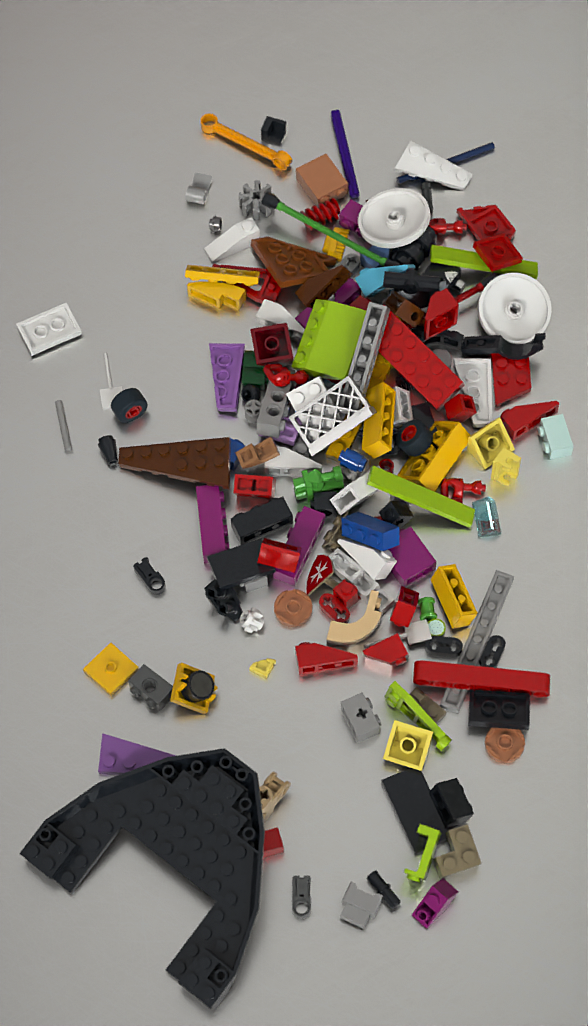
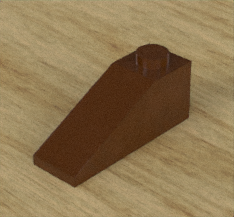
[295,265,353,308]

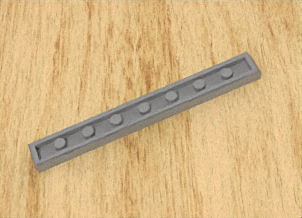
[440,570,514,714]

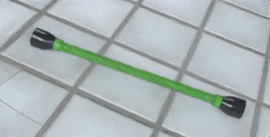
[261,192,404,267]

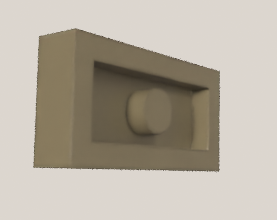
[405,687,446,724]

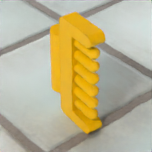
[322,227,349,262]

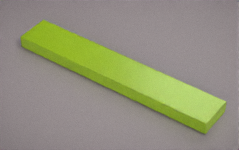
[430,245,538,280]
[367,466,475,528]

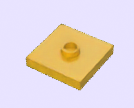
[83,642,139,696]

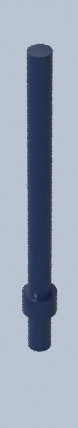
[396,142,495,184]

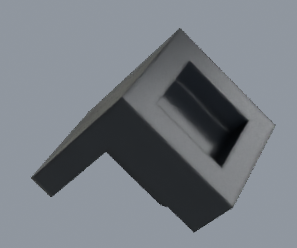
[261,116,287,145]

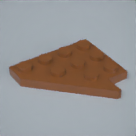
[251,237,337,288]

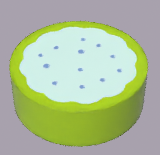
[428,619,446,636]

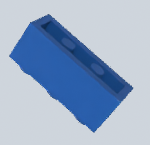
[342,512,400,551]

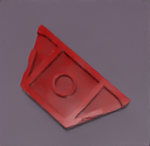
[457,205,516,241]
[491,353,532,407]

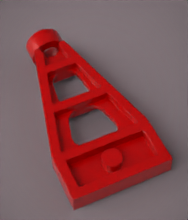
[212,263,282,304]

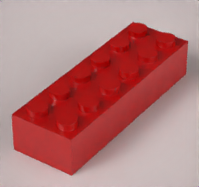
[378,305,465,412]

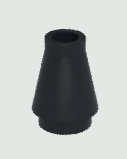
[98,435,118,465]

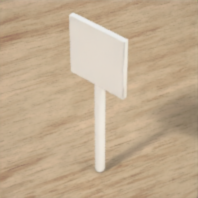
[100,353,122,410]
[364,619,432,648]

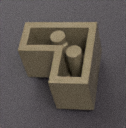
[433,824,482,878]

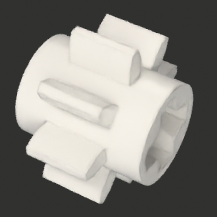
[240,607,264,633]

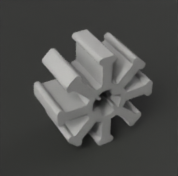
[239,180,275,220]

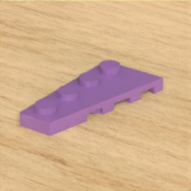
[209,343,246,412]
[98,733,176,775]

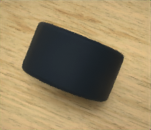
[111,388,148,423]
[396,419,433,457]

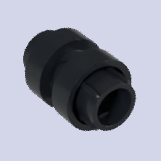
[391,226,437,271]

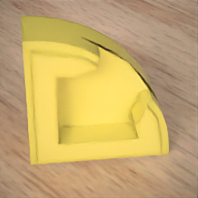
[249,658,276,679]

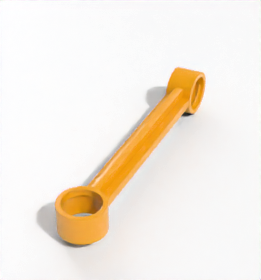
[200,113,293,170]

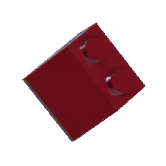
[250,323,294,366]

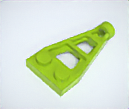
[384,681,452,751]

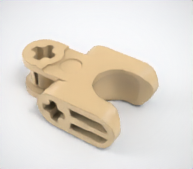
[259,771,291,823]

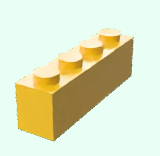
[362,382,396,459]

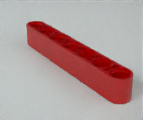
[413,660,550,697]

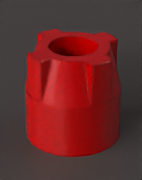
[379,459,394,474]

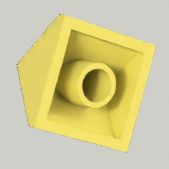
[467,417,515,469]
[383,720,433,771]

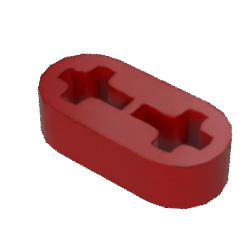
[319,593,350,624]

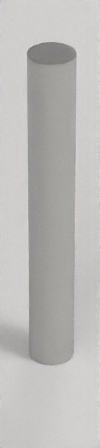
[55,400,72,452]

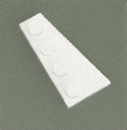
[394,141,473,191]

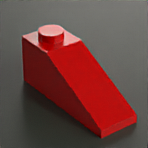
[500,401,559,440]
[295,642,358,675]

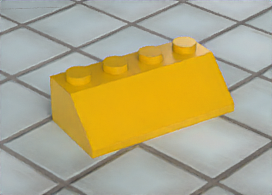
[397,421,471,492]

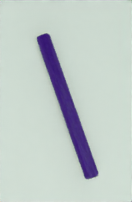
[331,109,359,198]

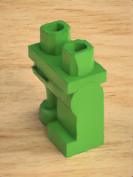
[293,465,344,503]

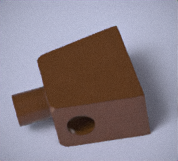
[382,290,425,327]

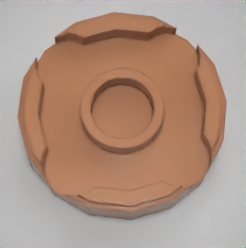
[274,589,313,627]
[485,728,525,763]

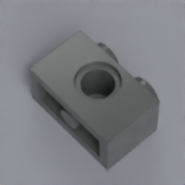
[128,664,173,711]

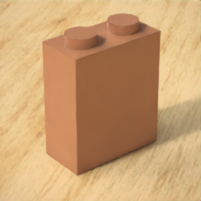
[296,154,348,206]

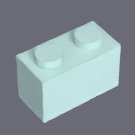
[538,414,573,460]

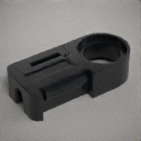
[133,557,166,595]

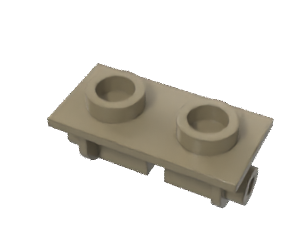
[322,512,348,552]

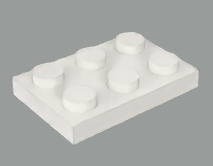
[16,303,82,356]
[286,376,343,442]

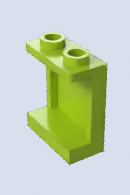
[404,824,441,883]

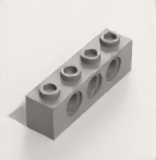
[257,369,297,438]

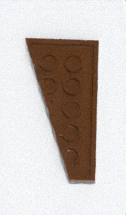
[118,437,231,490]

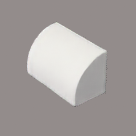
[393,386,413,429]

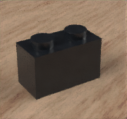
[429,778,474,828]

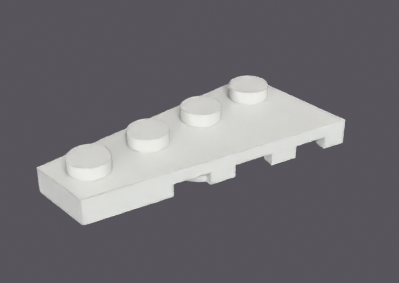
[453,358,492,427]

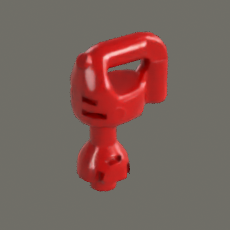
[428,218,467,235]
[263,364,309,387]
[440,478,486,504]

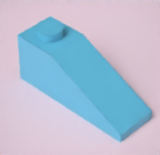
[355,265,416,297]

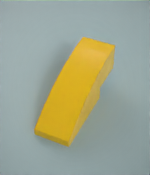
[187,281,246,310]

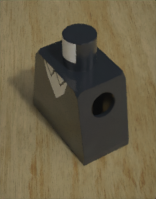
[422,262,466,293]

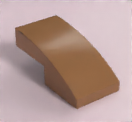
[235,437,280,469]

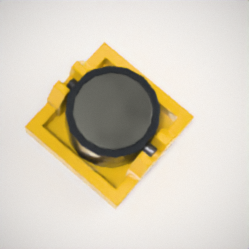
[170,663,218,714]

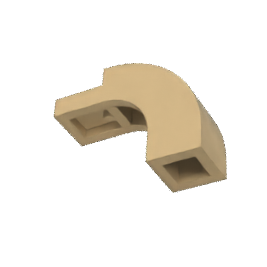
[327,590,382,646]

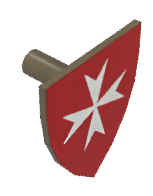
[306,555,339,596]

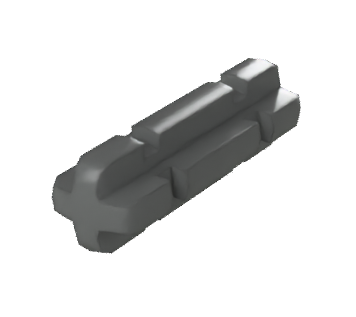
[421,182,433,215]

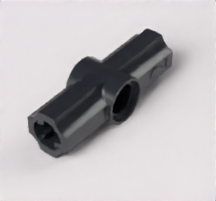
[383,269,440,294]

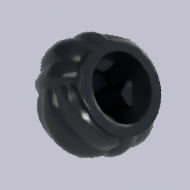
[241,384,261,403]

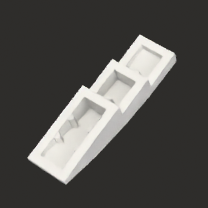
[328,548,395,615]

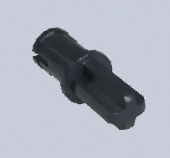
[367,870,401,909]

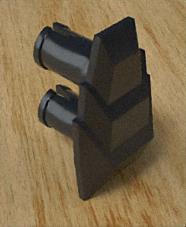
[204,579,243,622]

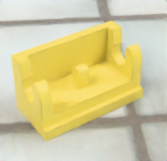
[491,447,521,485]

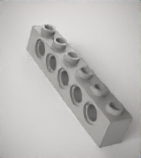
[338,302,390,415]

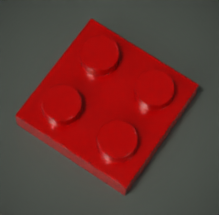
[473,233,523,272]

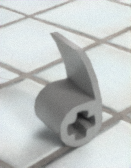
[186,173,212,205]

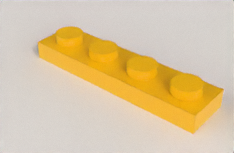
[185,265,260,286]

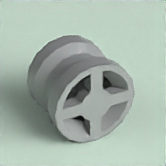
[244,399,262,423]

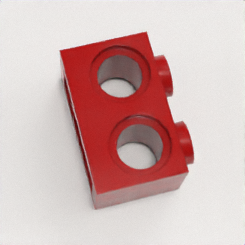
[233,474,276,498]

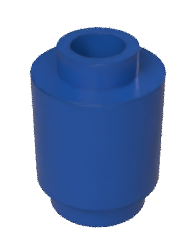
[338,448,368,473]

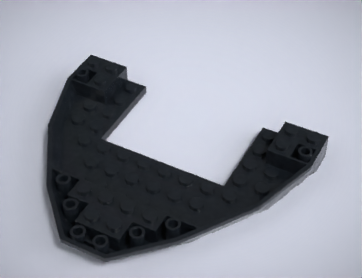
[19,748,265,1010]

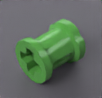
[418,597,437,622]

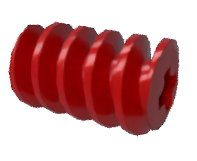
[300,198,340,231]

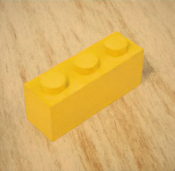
[430,564,478,629]

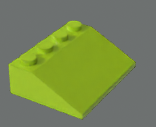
[291,299,366,381]

